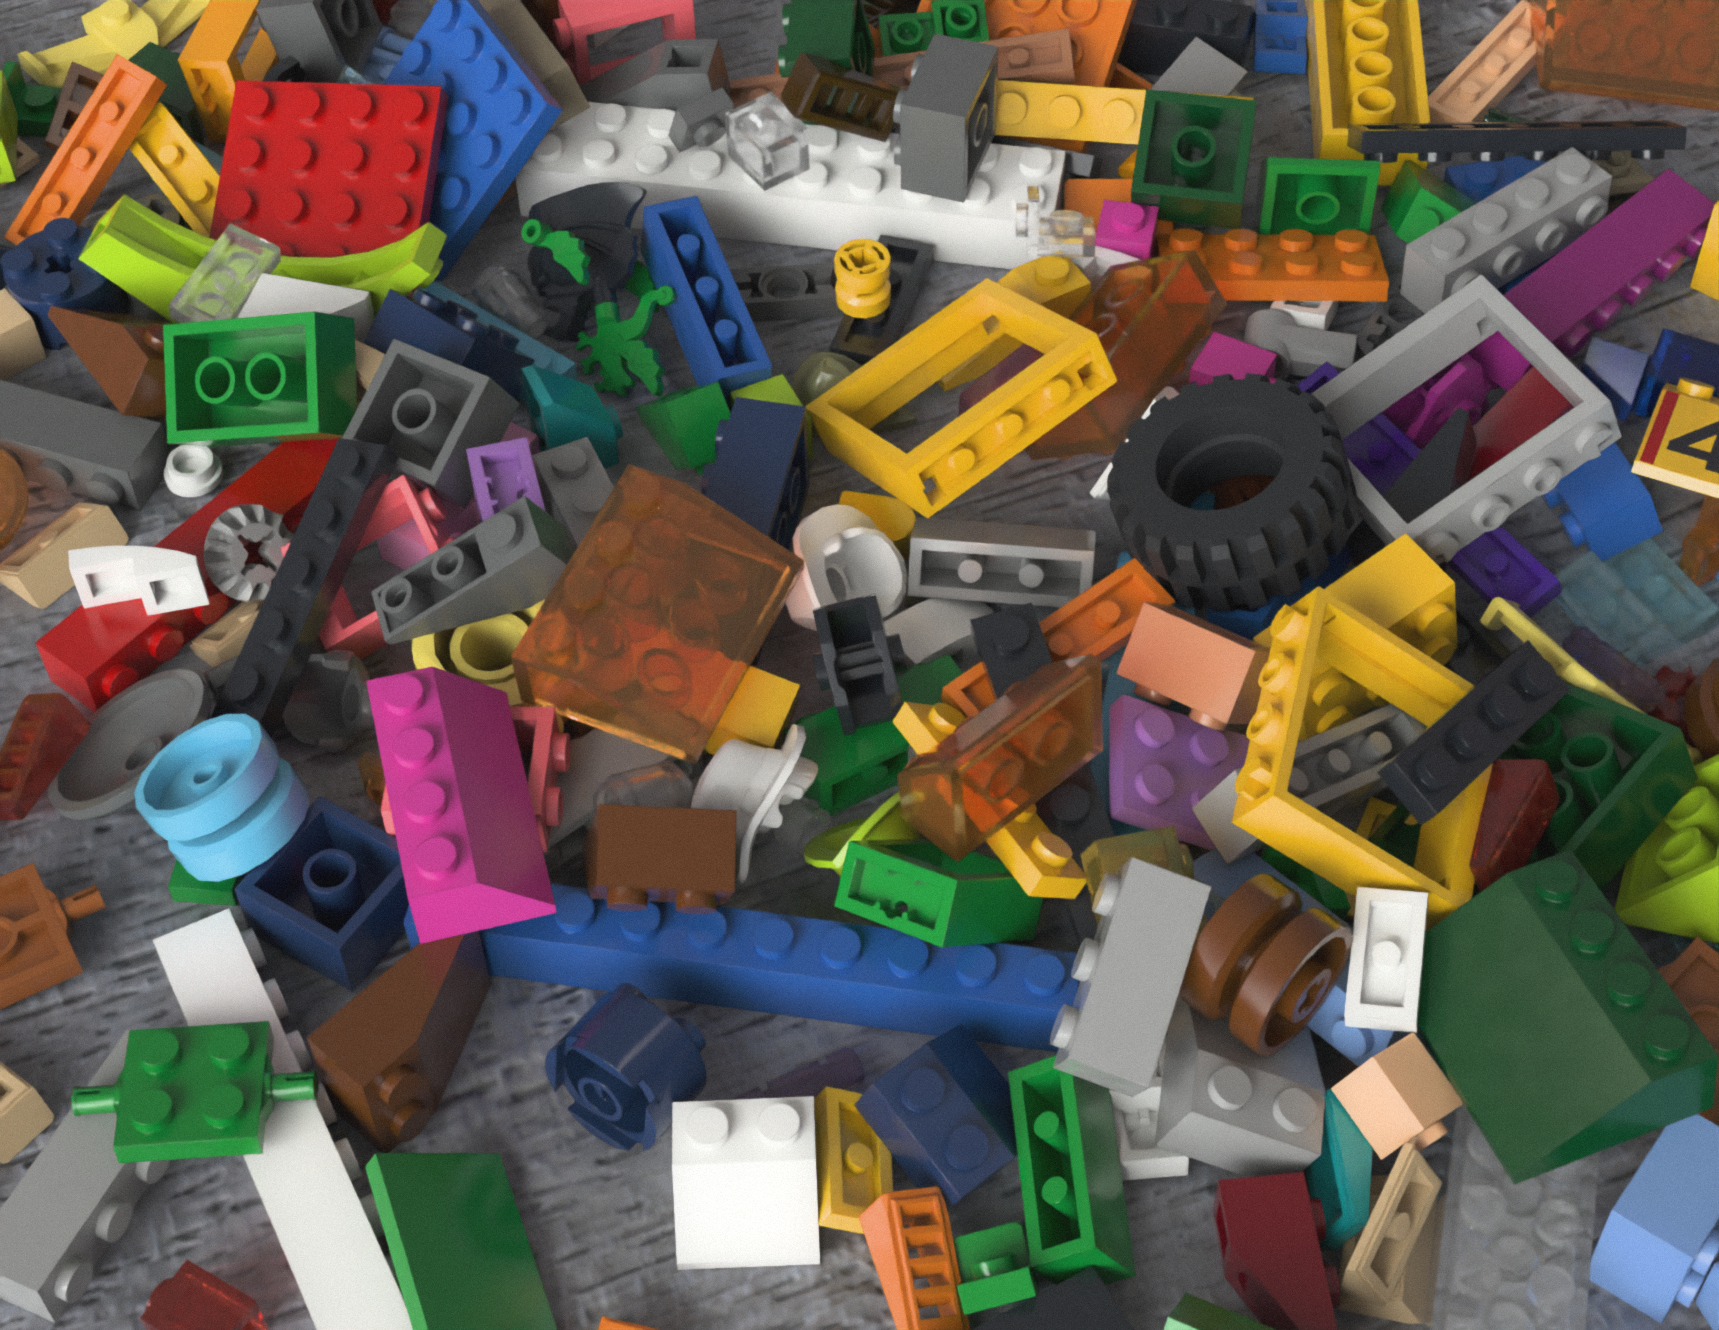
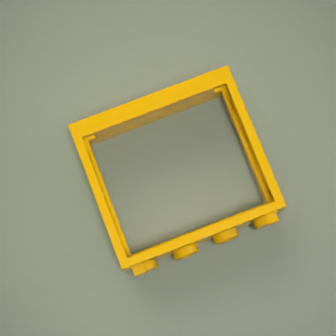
[805,278,1117,519]
[1231,586,1493,931]

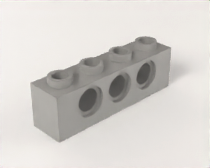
[1192,704,1424,865]

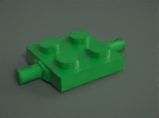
[71,1021,319,1163]

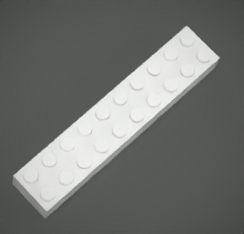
[515,102,1066,269]

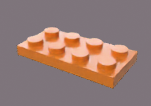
[1156,228,1389,302]

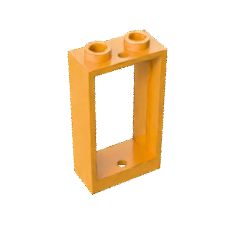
[178,0,279,143]

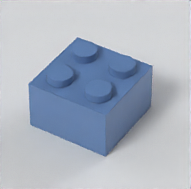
[1584,1114,1719,1324]

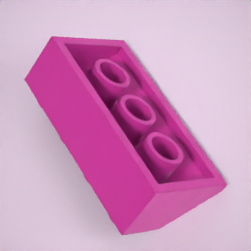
[366,666,557,944]

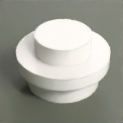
[164,445,224,497]

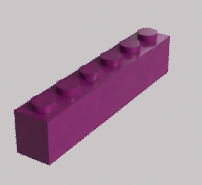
[1467,169,1716,392]

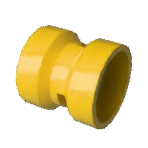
[834,239,891,319]

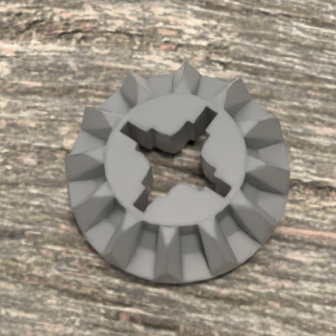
[204,504,294,601]

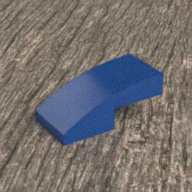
[1253,0,1308,75]

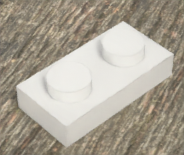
[1344,887,1428,1033]

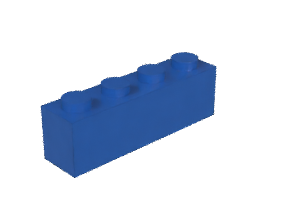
[640,196,773,414]

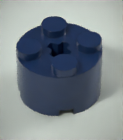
[1,218,129,350]
[545,982,707,1151]

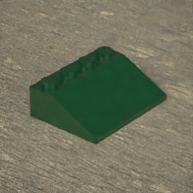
[1368,681,1698,898]
[1417,849,1719,1185]

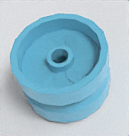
[134,714,310,882]

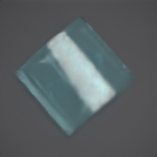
[1553,538,1719,672]

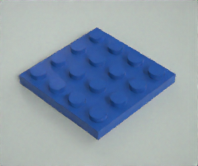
[383,0,563,282]

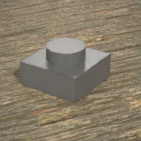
[668,87,734,153]

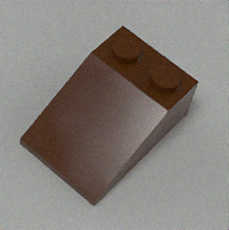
[47,306,177,419]
[582,804,737,914]
[307,931,491,1153]

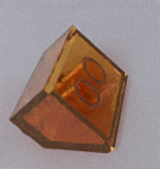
[898,654,1103,862]

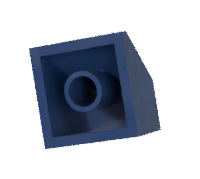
[854,1024,1018,1211]

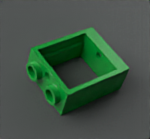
[834,838,1043,947]

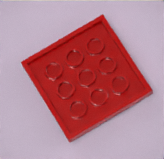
[209,80,448,296]

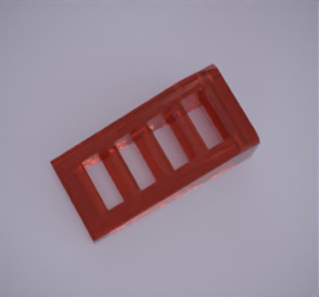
[0,693,92,820]
[1469,759,1560,892]

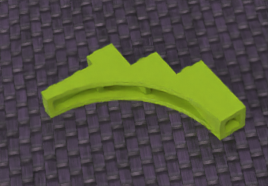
[78,194,447,324]

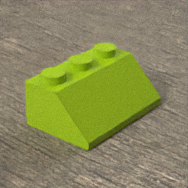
[1615,754,1719,944]

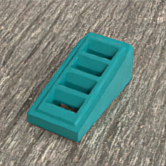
[1305,1089,1373,1251]

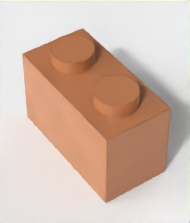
[1116,602,1270,731]

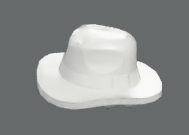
[780,504,908,631]
[690,724,818,884]

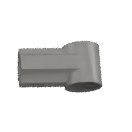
[1243,309,1357,380]

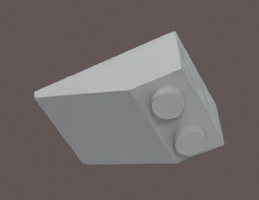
[1155,994,1326,1177]

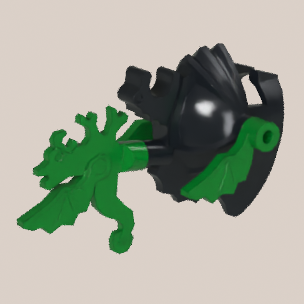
[521,182,677,398]

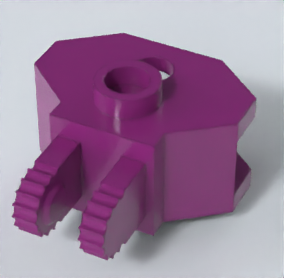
[1381,353,1500,450]

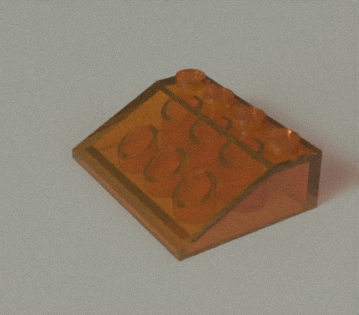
[1527,0,1719,111]
[511,464,805,764]

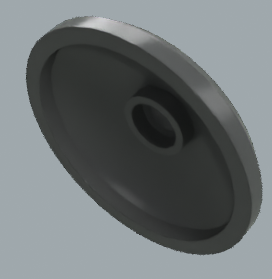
[47,669,212,820]

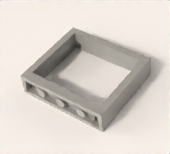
[1311,274,1622,565]

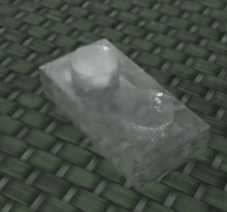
[168,223,281,323]

